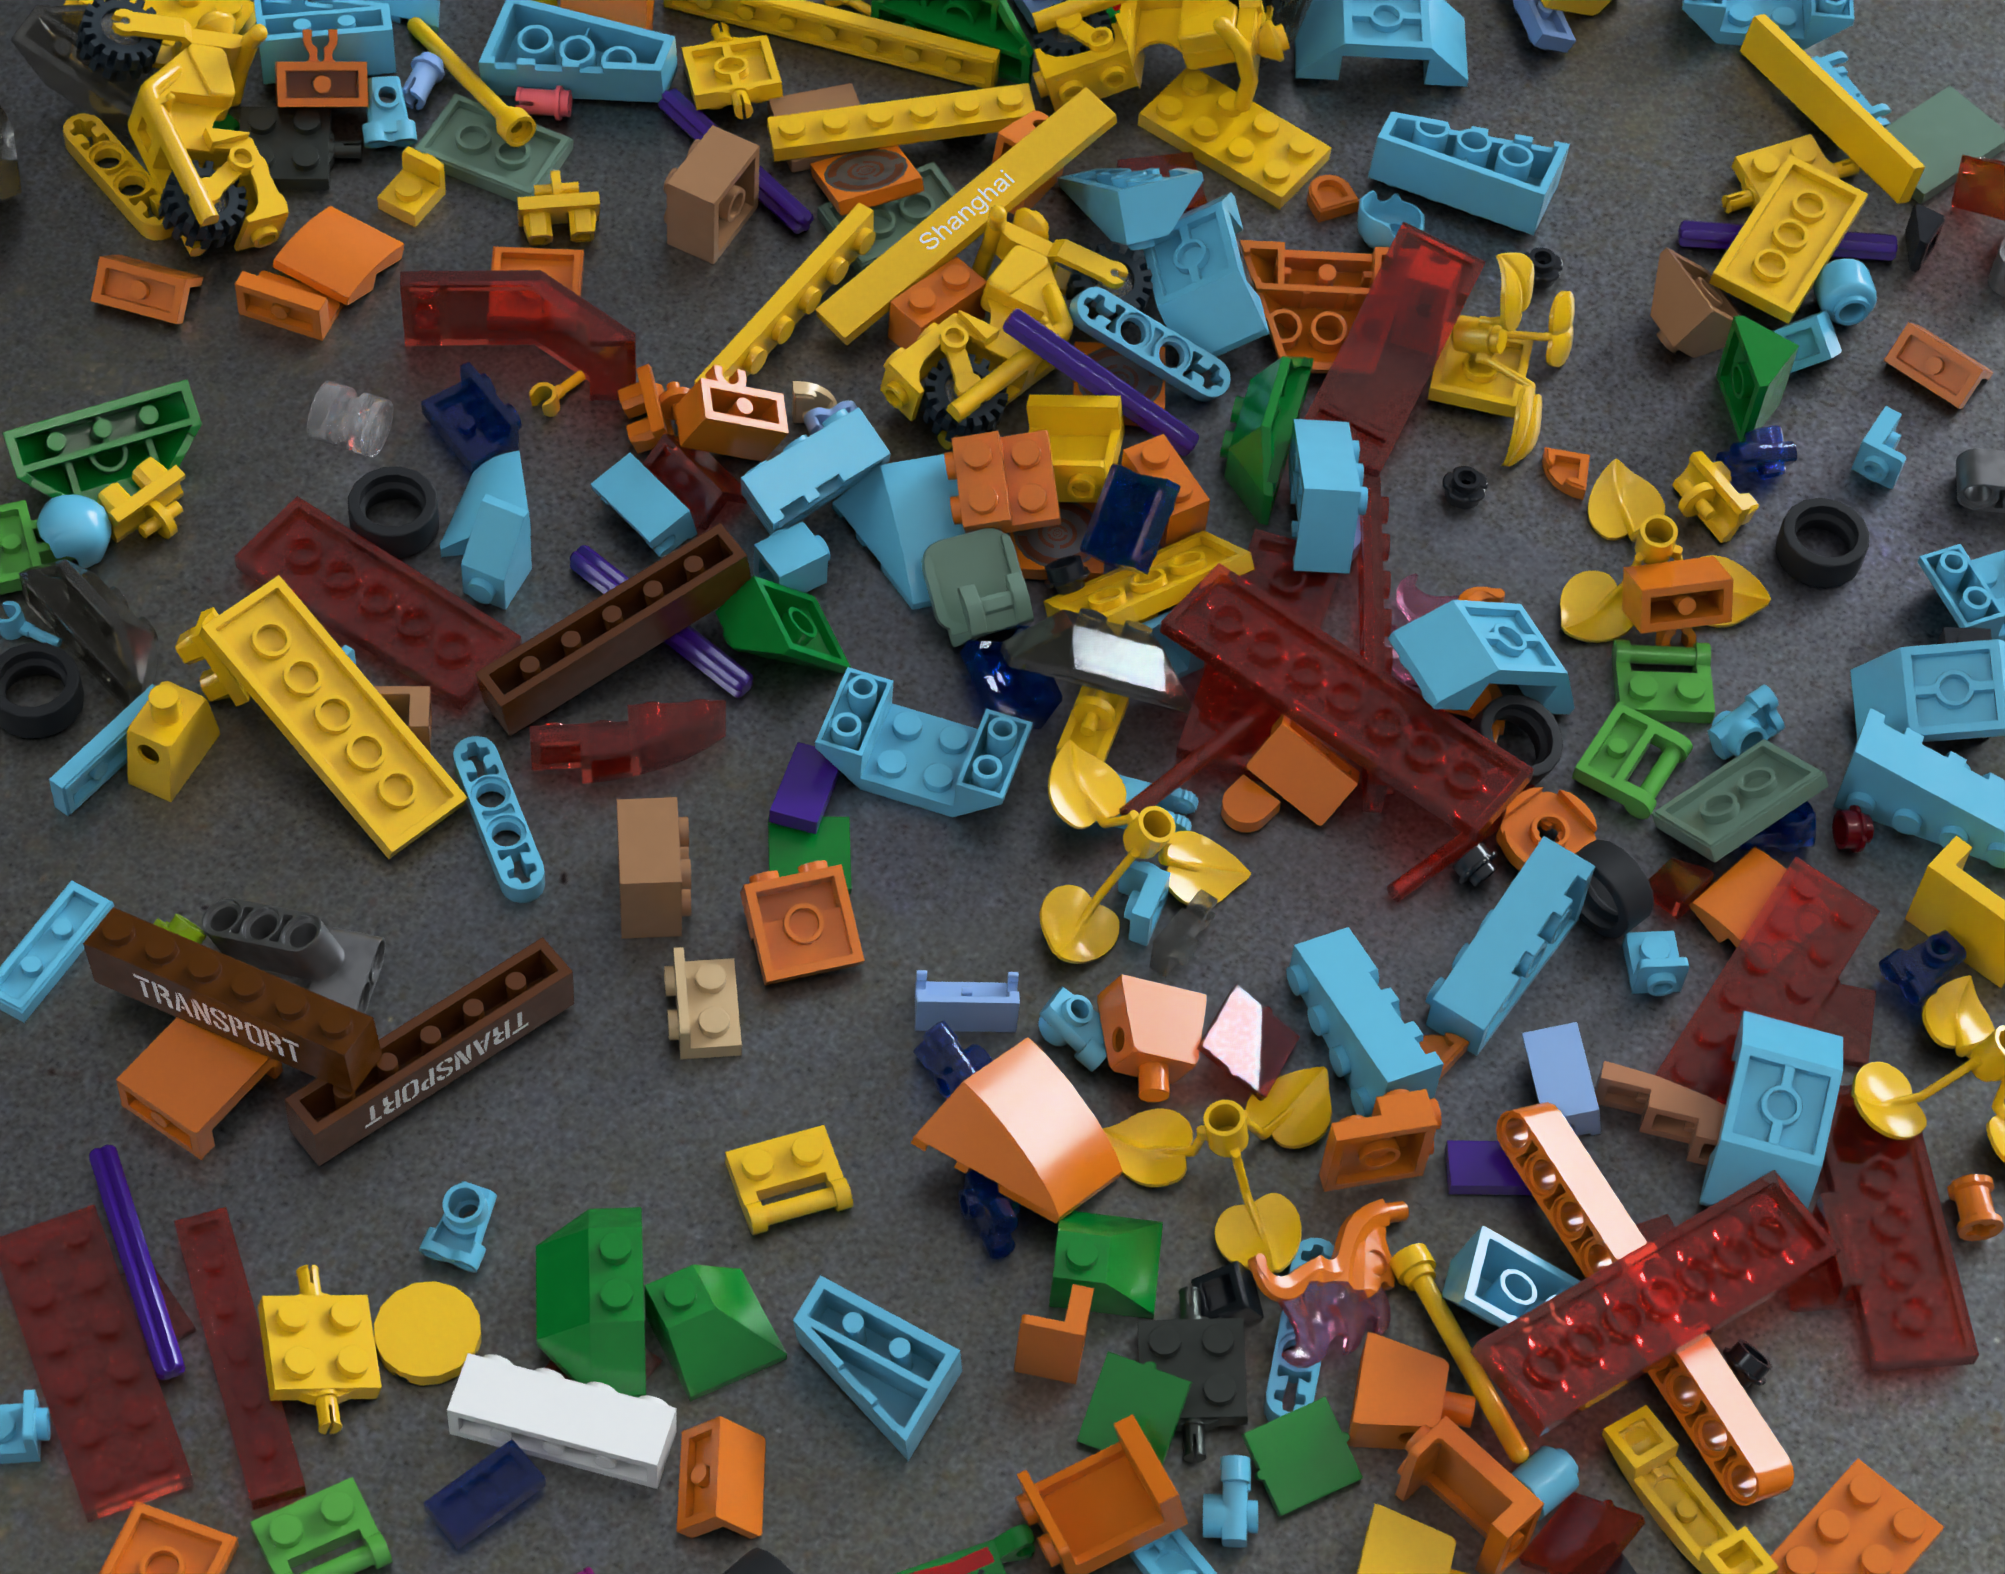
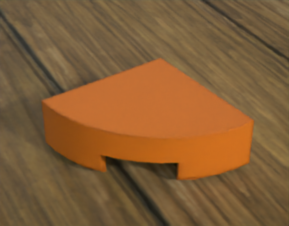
[1542,447,1590,500]
[1419,1032,1469,1080]

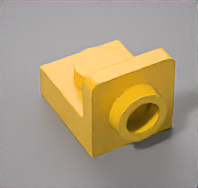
[377,146,446,227]

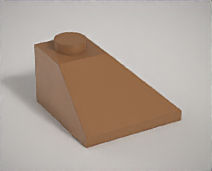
[1650,247,1741,358]

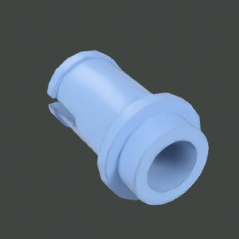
[402,52,445,110]

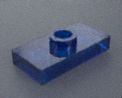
[424,1439,546,1550]

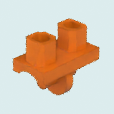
[617,364,690,458]

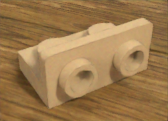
[664,947,742,1060]

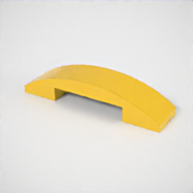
[1602,1405,1779,1574]

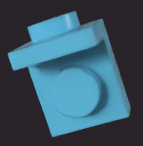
[1851,406,1906,489]
[1118,861,1171,946]
[1622,931,1689,996]
[0,1389,51,1464]

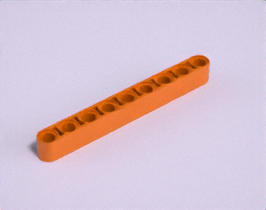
[1496,1102,1794,1506]

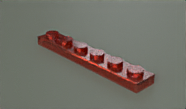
[174,1207,307,1510]

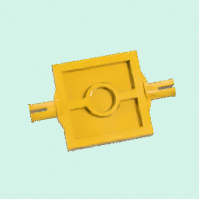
[681,22,783,119]
[1721,134,1860,214]
[258,1265,382,1435]

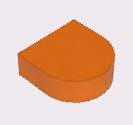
[1307,175,1359,223]
[1221,774,1281,833]

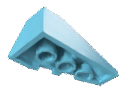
[1057,168,1204,250]
[1442,1225,1644,1368]

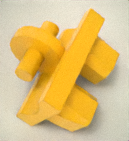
[517,170,600,246]
[1672,451,1758,543]
[97,457,186,543]
[175,607,251,707]
[1055,681,1130,762]

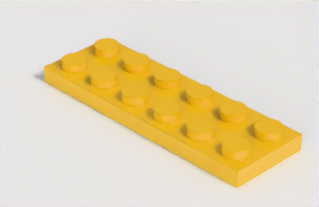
[199,575,468,859]

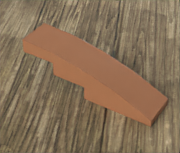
[1595,1061,1725,1166]

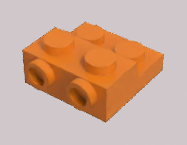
[944,430,1061,533]
[740,860,865,985]
[1319,1089,1442,1192]

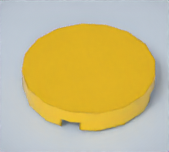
[374,1281,482,1386]

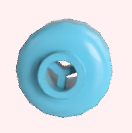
[1813,259,1877,325]

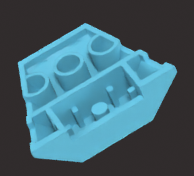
[832,454,1008,610]

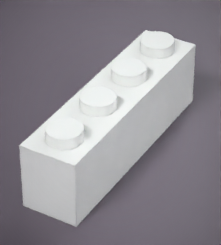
[447,1353,677,1489]

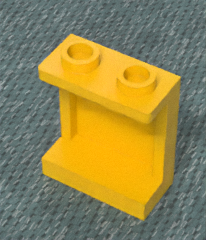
[1026,394,1125,503]
[1905,836,2005,989]

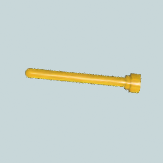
[407,17,536,147]
[1389,1243,1529,1464]

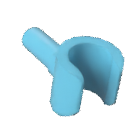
[0,601,62,647]

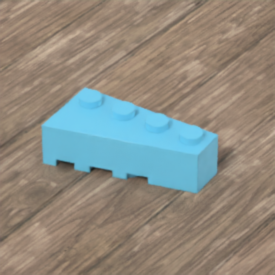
[1286,927,1444,1117]

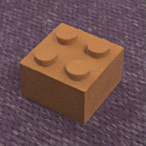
[663,125,760,265]
[617,797,692,939]

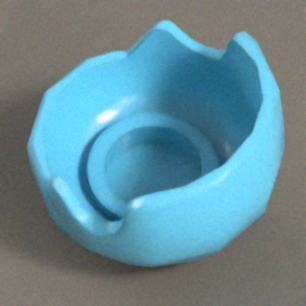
[1357,190,1425,249]
[37,494,112,569]

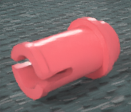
[515,85,572,121]

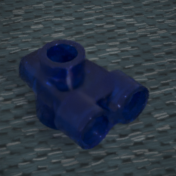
[1715,426,1797,479]
[1739,801,1816,852]
[1879,930,1966,1006]
[913,1020,993,1099]
[958,1170,1021,1259]

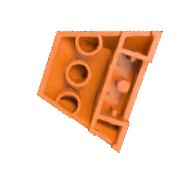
[1239,240,1419,376]
[911,1037,1123,1224]

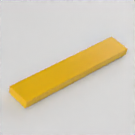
[1740,14,1925,204]

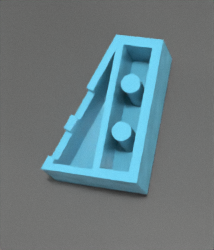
[254,0,396,84]
[741,407,891,535]
[1288,419,1368,574]
[793,1275,962,1461]

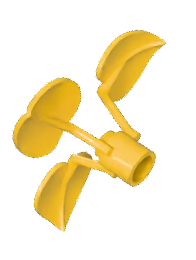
[1453,252,1575,467]
[1560,459,1771,643]
[1039,740,1251,964]
[1851,975,2005,1163]
[1103,1066,1332,1274]

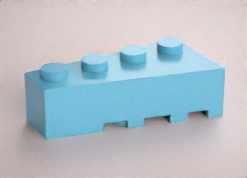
[478,0,678,102]
[1368,112,1570,235]
[1833,708,2005,868]
[1425,836,1595,1056]

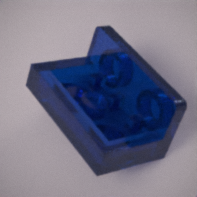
[421,361,522,474]
[1080,464,1181,574]
[960,626,1063,729]

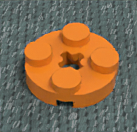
[1496,787,1597,871]

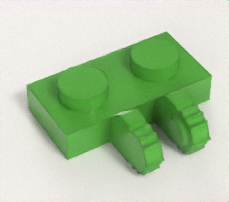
[0,500,76,595]

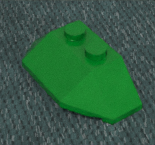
[871,0,1034,85]
[1220,356,1314,525]
[2,379,202,502]
[536,1207,646,1398]

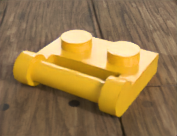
[725,1125,853,1235]

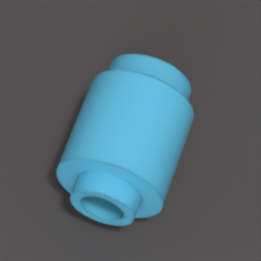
[1511,1445,1579,1520]

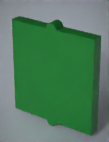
[768,817,852,894]
[1076,1351,1192,1466]
[1241,1396,1363,1517]

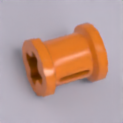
[1947,1174,2004,1241]

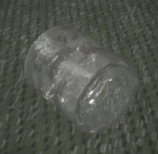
[307,380,394,458]

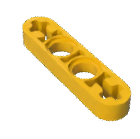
[63,113,174,241]

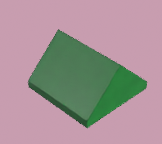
[1716,315,1799,445]

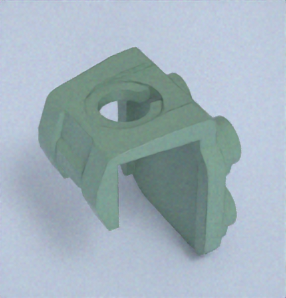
[921,528,1034,647]

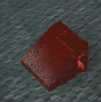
[1648,858,1714,920]

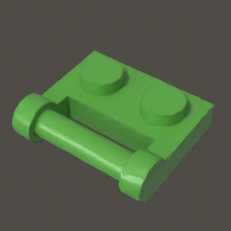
[1612,639,1715,724]
[1572,702,1693,819]
[250,1477,393,1574]

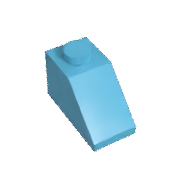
[461,494,532,610]

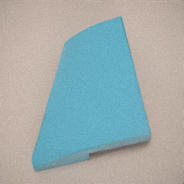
[440,450,531,557]

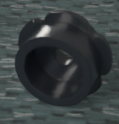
[1524,248,1563,289]
[1442,466,1488,509]
[1044,555,1090,595]
[1452,842,1498,887]
[1723,1339,1772,1388]

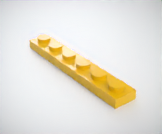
[767,83,1035,162]
[694,202,876,385]

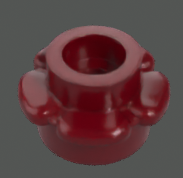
[1832,805,1874,853]

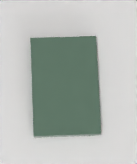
[1885,85,2005,204]
[415,93,574,202]
[817,161,957,274]
[1652,739,1829,863]

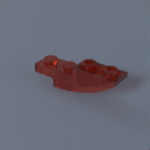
[529,699,726,784]

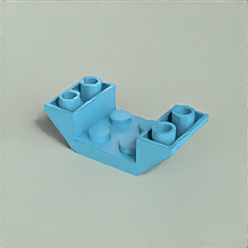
[1293,0,1468,87]
[1682,0,1854,50]
[1143,192,1269,370]
[1918,544,2005,641]
[1388,600,1575,715]
[1850,639,2005,742]
[815,667,1033,818]
[1699,1011,1843,1231]

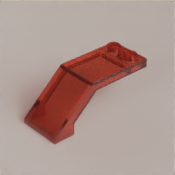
[1304,222,1486,481]
[400,270,636,401]

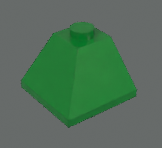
[715,575,851,674]
[1049,1211,1163,1319]
[644,1264,787,1402]

